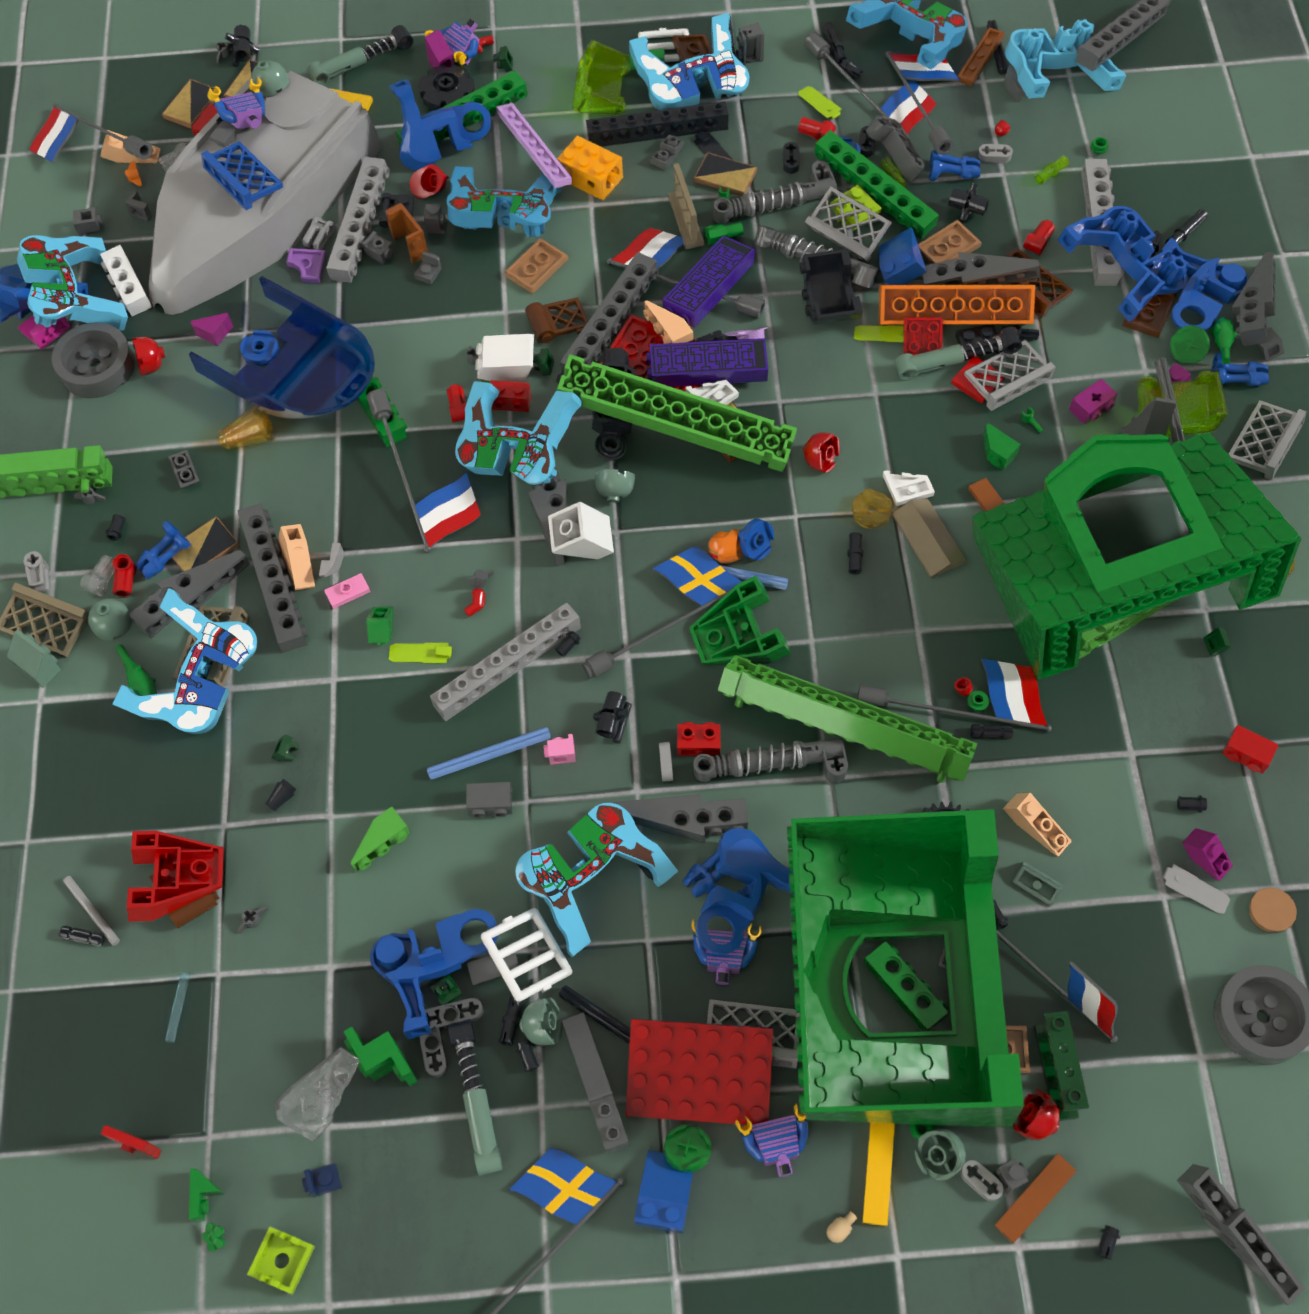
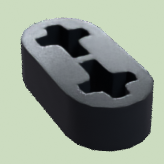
[859,126,875,157]
[783,142,800,174]

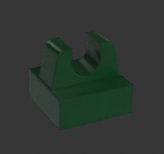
[493,46,513,72]
[533,348,554,376]
[1203,627,1232,656]
[272,735,299,762]
[430,974,463,1005]

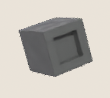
[1258,327,1284,362]

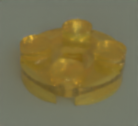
[852,489,892,528]

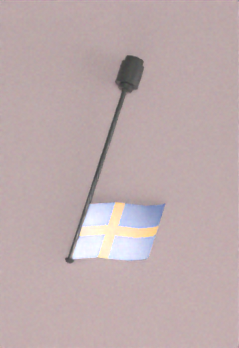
[582,546,745,678]
[490,1148,624,1314]

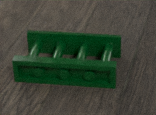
[1034,1011,1089,1121]

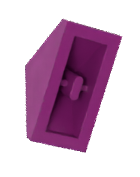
[191,313,233,346]

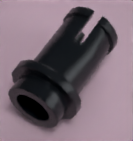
[840,59,863,80]
[105,514,126,541]
[555,631,581,658]
[1177,795,1207,813]
[993,900,1008,931]
[516,1040,539,1072]
[1095,1225,1121,1260]

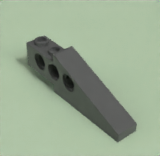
[1232,251,1276,346]
[923,252,1041,285]
[528,467,568,566]
[129,550,250,639]
[613,794,748,843]
[562,1012,630,1155]
[1177,1164,1305,1306]

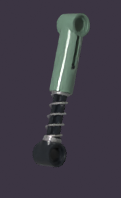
[306,25,414,86]
[895,327,1022,381]
[448,1019,503,1176]

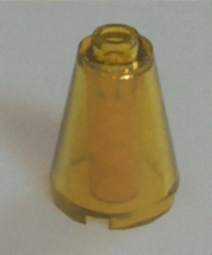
[217,404,276,449]

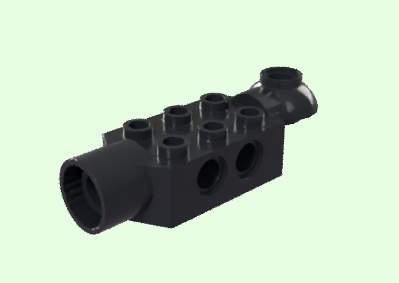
[592,348,636,461]

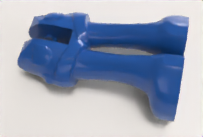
[929,150,980,181]
[1211,352,1269,386]
[134,520,192,579]
[683,839,725,898]

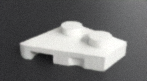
[685,380,739,405]
[883,471,935,507]

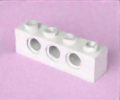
[100,245,152,317]

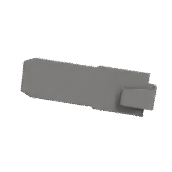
[1162,864,1230,914]

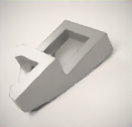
[319,543,344,577]

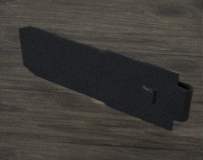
[693,131,733,160]

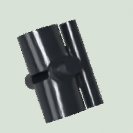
[225,25,259,67]
[948,183,989,221]
[593,691,632,744]

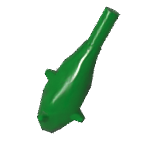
[1209,317,1238,365]
[115,644,157,696]

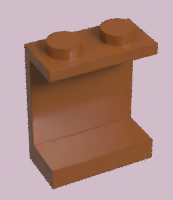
[385,203,428,263]

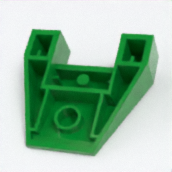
[689,575,791,665]

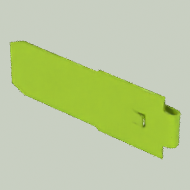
[798,86,842,120]
[854,325,904,343]
[388,643,452,663]

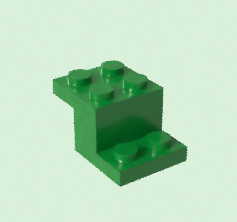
[343,1027,418,1086]

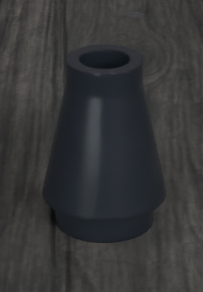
[265,779,297,811]

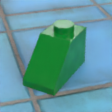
[983,423,1021,470]
[366,606,394,645]

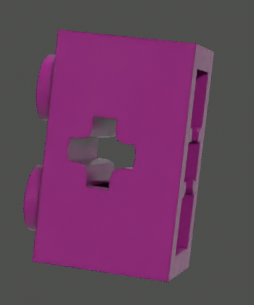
[1069,379,1118,425]

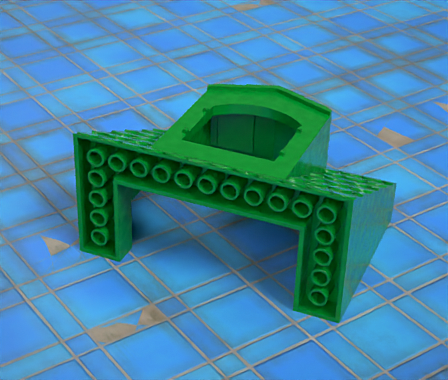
[972,432,1302,681]
[787,809,1024,1128]

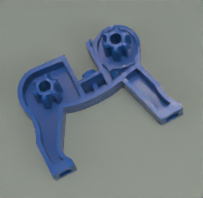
[1058,206,1189,322]

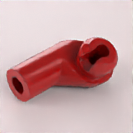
[477,35,494,53]
[464,588,486,617]

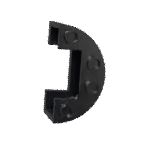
[800,249,863,325]

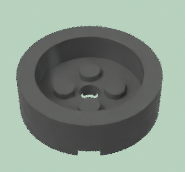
[52,323,135,398]
[1213,965,1309,1065]

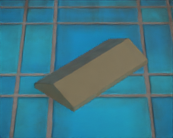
[892,498,967,578]

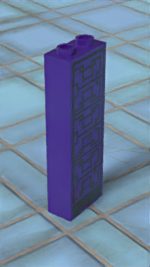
[662,235,755,328]
[646,338,768,387]

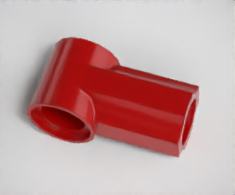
[798,117,836,141]
[1023,219,1055,256]
[446,384,467,423]
[112,554,137,598]

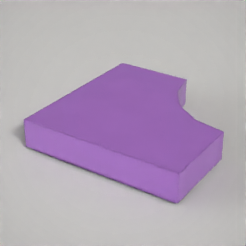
[286,248,327,283]

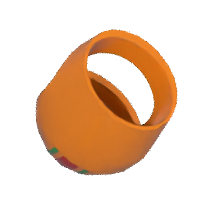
[708,529,743,564]

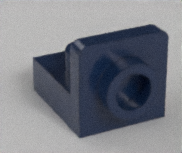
[302,1163,342,1197]

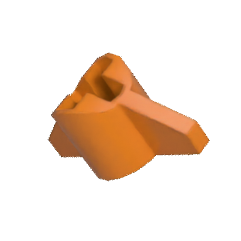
[125,161,143,187]

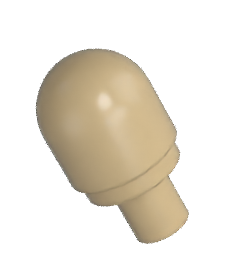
[827,1211,857,1243]

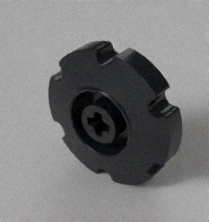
[419,65,475,110]

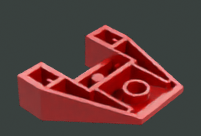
[127,830,224,922]

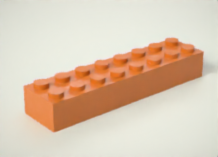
[878,285,1035,324]

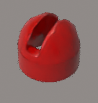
[995,120,1011,136]
[954,677,973,696]

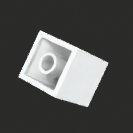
[475,334,534,382]
[548,502,614,559]

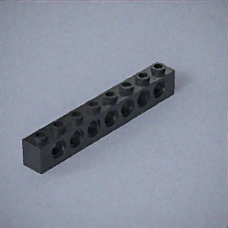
[586,101,729,147]

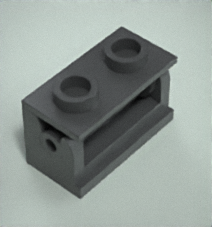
[736,23,765,66]
[466,782,512,818]

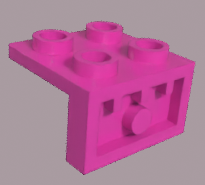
[18,316,71,350]

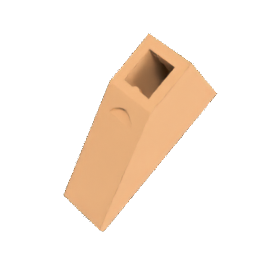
[100,130,161,163]
[643,301,693,344]
[277,524,315,590]
[1003,793,1072,857]

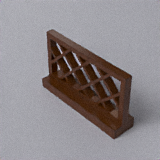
[1004,248,1073,318]

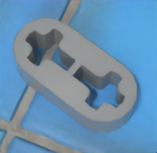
[978,144,1013,163]
[659,742,673,782]
[960,1160,1003,1201]

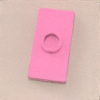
[324,573,370,609]

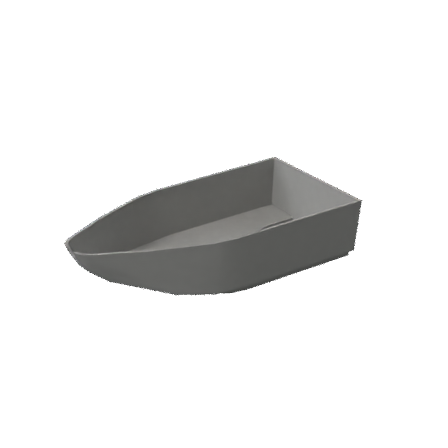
[148,71,383,315]

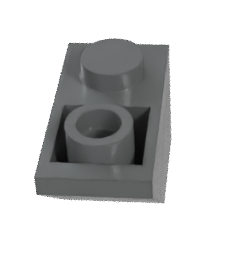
[1004,63,1026,102]

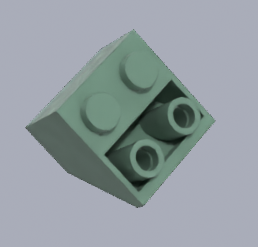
[7,629,61,688]

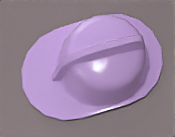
[724,327,768,340]

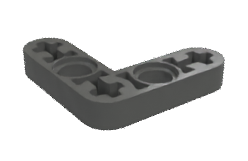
[419,998,484,1078]

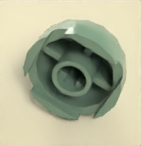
[251,60,290,97]
[595,469,635,502]
[88,598,132,641]
[520,998,562,1045]
[915,1129,966,1181]

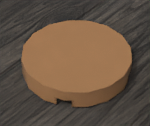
[1249,887,1297,933]

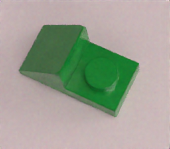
[189,1168,224,1223]

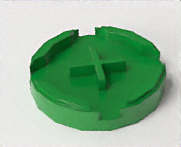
[1169,325,1210,364]
[664,1124,711,1173]

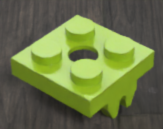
[830,185,882,231]
[247,1227,315,1295]

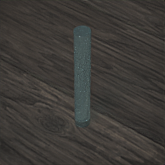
[165,973,190,1043]

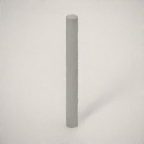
[63,876,120,946]

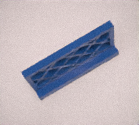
[201,141,283,210]

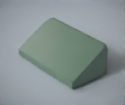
[1012,862,1064,907]

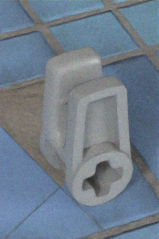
[302,216,335,250]
[23,551,49,593]

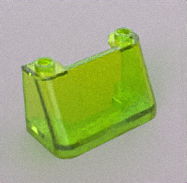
[572,40,630,115]
[1137,371,1228,436]

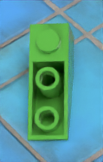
[351,806,410,873]

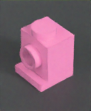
[543,734,576,765]

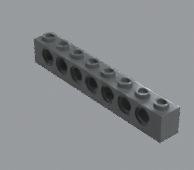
[1075,0,1171,72]
[560,252,659,373]
[237,503,308,653]

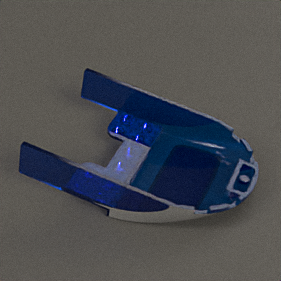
[189,276,375,419]

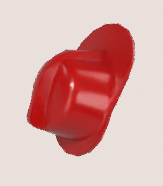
[410,164,449,199]

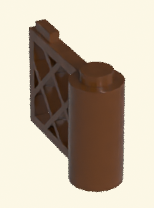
[525,297,588,344]
[149,874,220,929]

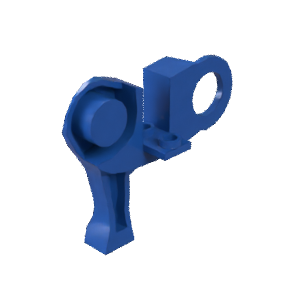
[388,79,491,170]
[1160,237,1249,331]
[0,264,88,323]
[696,828,795,955]
[370,909,499,1039]

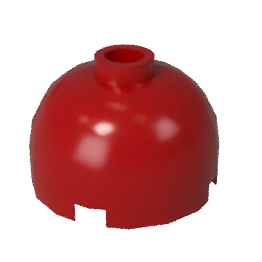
[132,337,165,376]
[803,432,840,473]
[1013,1089,1060,1141]

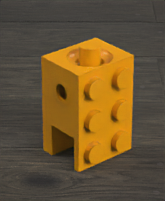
[557,136,623,201]

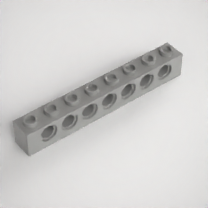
[326,157,389,283]
[1081,159,1124,286]
[430,603,581,722]

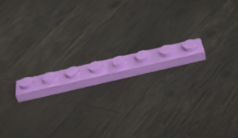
[496,103,572,188]

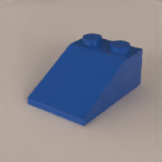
[879,227,927,285]
[634,1150,693,1234]

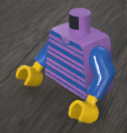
[425,19,479,65]
[207,78,265,129]
[691,919,762,985]
[735,1104,808,1177]

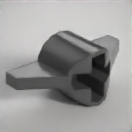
[216,42,232,63]
[466,346,478,372]
[73,486,106,504]
[468,570,494,589]
[237,906,268,934]

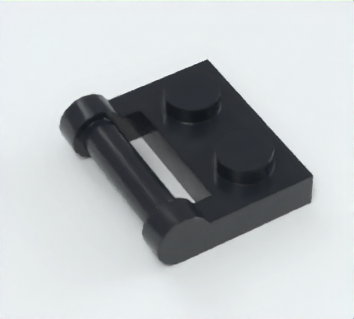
[379,193,414,228]
[956,324,1003,361]

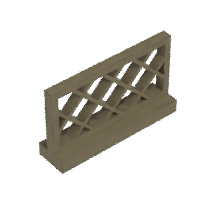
[668,163,704,249]
[0,582,89,657]
[173,606,250,687]

